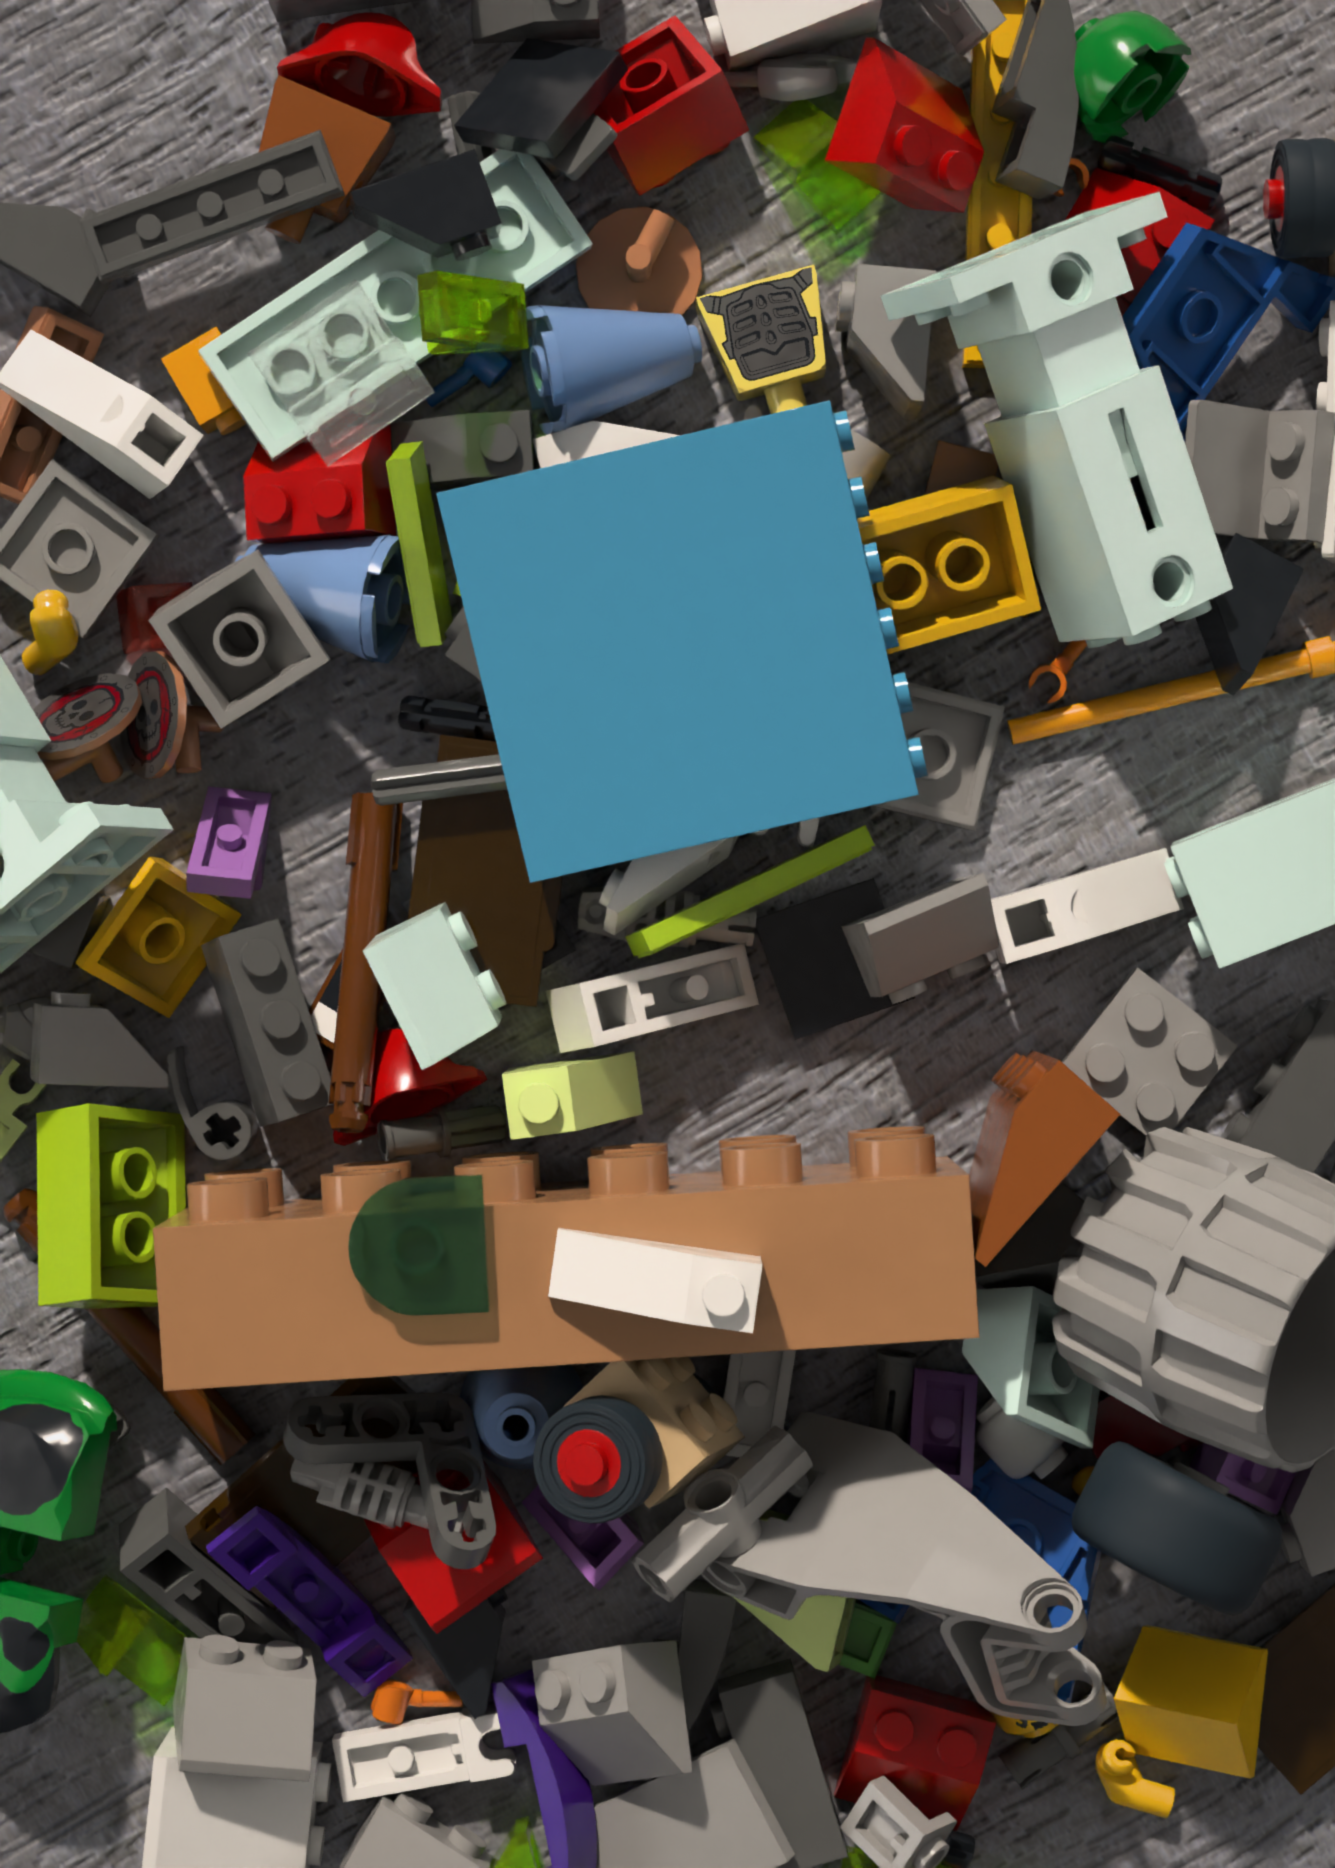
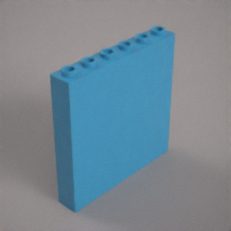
[436,400,928,883]

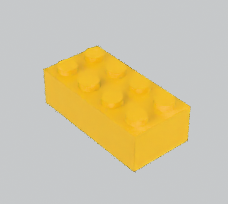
[857,475,1041,655]

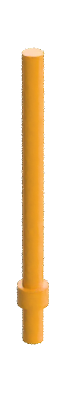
[1007,636,1335,745]

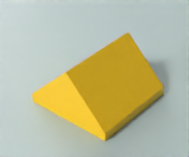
[75,857,242,1018]
[1113,1625,1268,1779]

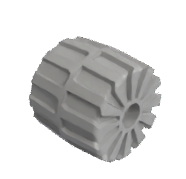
[1052,1127,1335,1473]

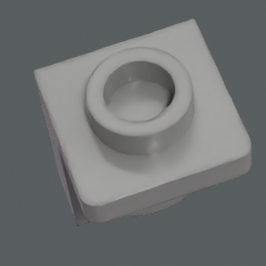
[840,1776,957,1868]

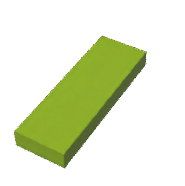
[386,441,453,647]

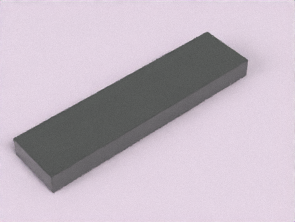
[77,130,345,285]

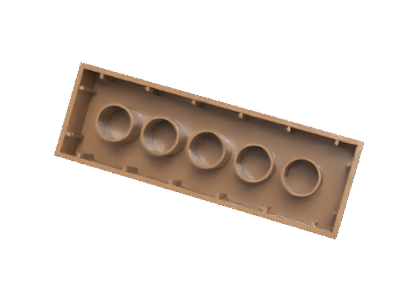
[153,1126,980,1391]

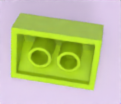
[36,1103,186,1309]

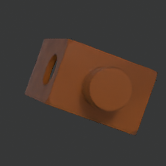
[258,75,396,244]

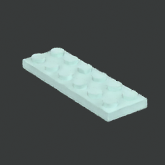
[198,149,593,462]

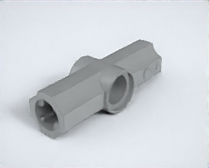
[632,1426,813,1603]

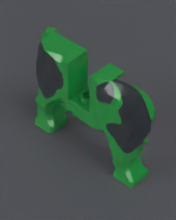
[0,1369,117,1733]

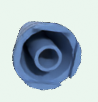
[520,305,702,435]
[235,535,410,663]
[460,1365,583,1469]

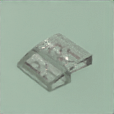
[247,280,435,466]

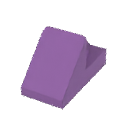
[186,786,271,899]
[906,1368,978,1493]
[1189,1443,1296,1515]
[522,1485,644,1590]

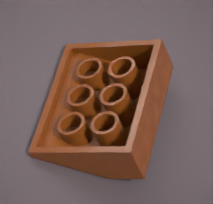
[969,1050,1120,1267]

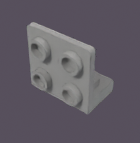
[1185,400,1335,542]

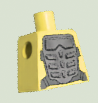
[696,265,826,414]

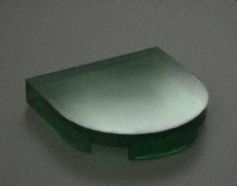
[348,1173,490,1316]

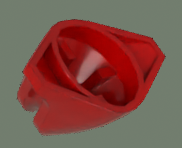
[277,12,443,116]
[333,1029,488,1146]

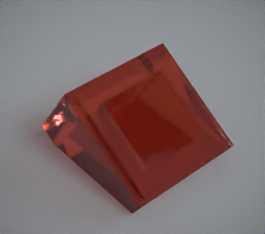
[116,582,193,654]

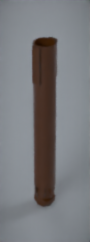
[329,792,403,1133]
[3,1188,256,1465]

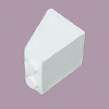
[704,0,882,72]
[142,1726,332,1868]

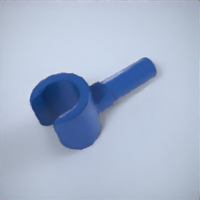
[423,345,512,407]

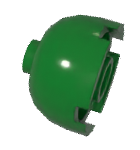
[1074,10,1191,143]

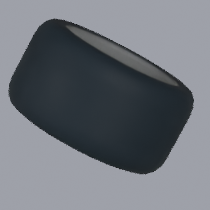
[1072,1441,1282,1616]

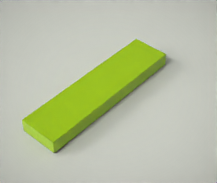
[625,825,875,958]

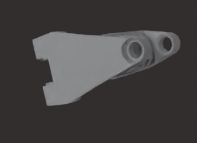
[701,1411,1107,1726]

